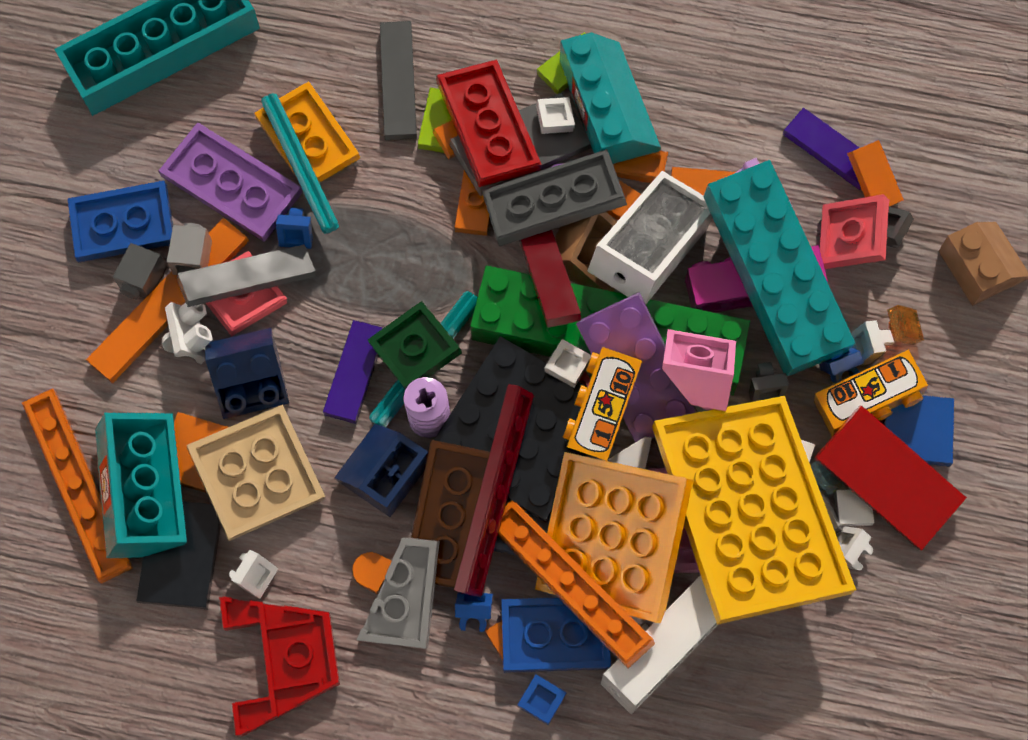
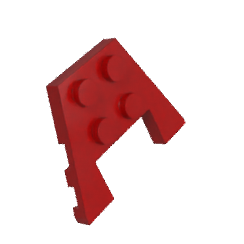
[219,596,340,737]

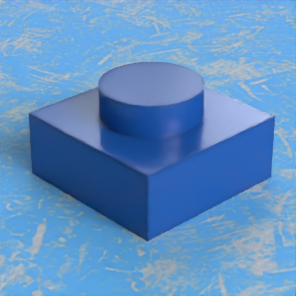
[517,674,567,725]

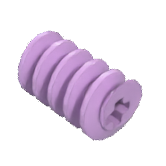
[403,377,450,438]

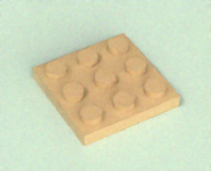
[186,405,325,541]

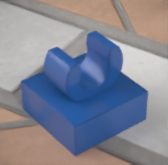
[276,208,313,249]
[819,348,864,384]
[455,592,493,632]

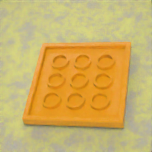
[535,452,693,623]

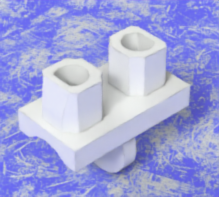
[162,302,213,364]

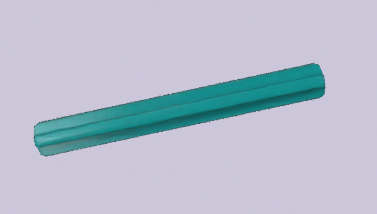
[261,93,339,234]
[369,291,478,427]

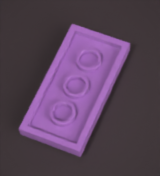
[158,122,303,242]
[576,292,698,442]

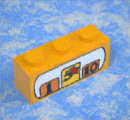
[563,347,642,461]
[814,349,928,436]

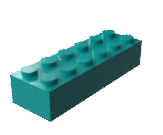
[54,0,260,116]
[703,160,856,377]

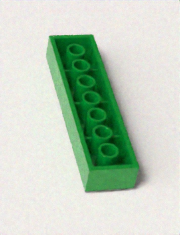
[470,265,750,396]

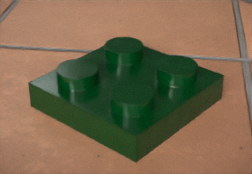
[368,301,462,389]

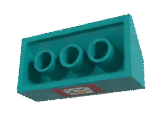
[559,32,661,164]
[95,412,187,558]

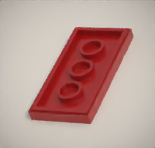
[436,59,542,187]
[814,406,967,550]

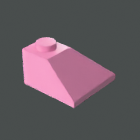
[662,329,736,411]

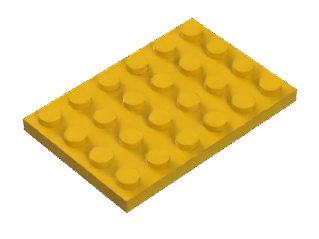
[652,396,856,625]

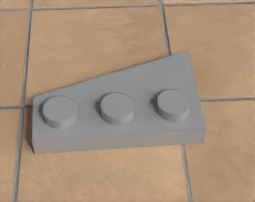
[357,537,439,649]

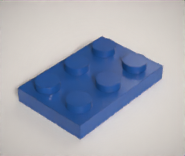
[68,181,173,263]
[501,598,611,673]

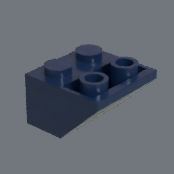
[205,328,289,420]
[334,424,428,517]

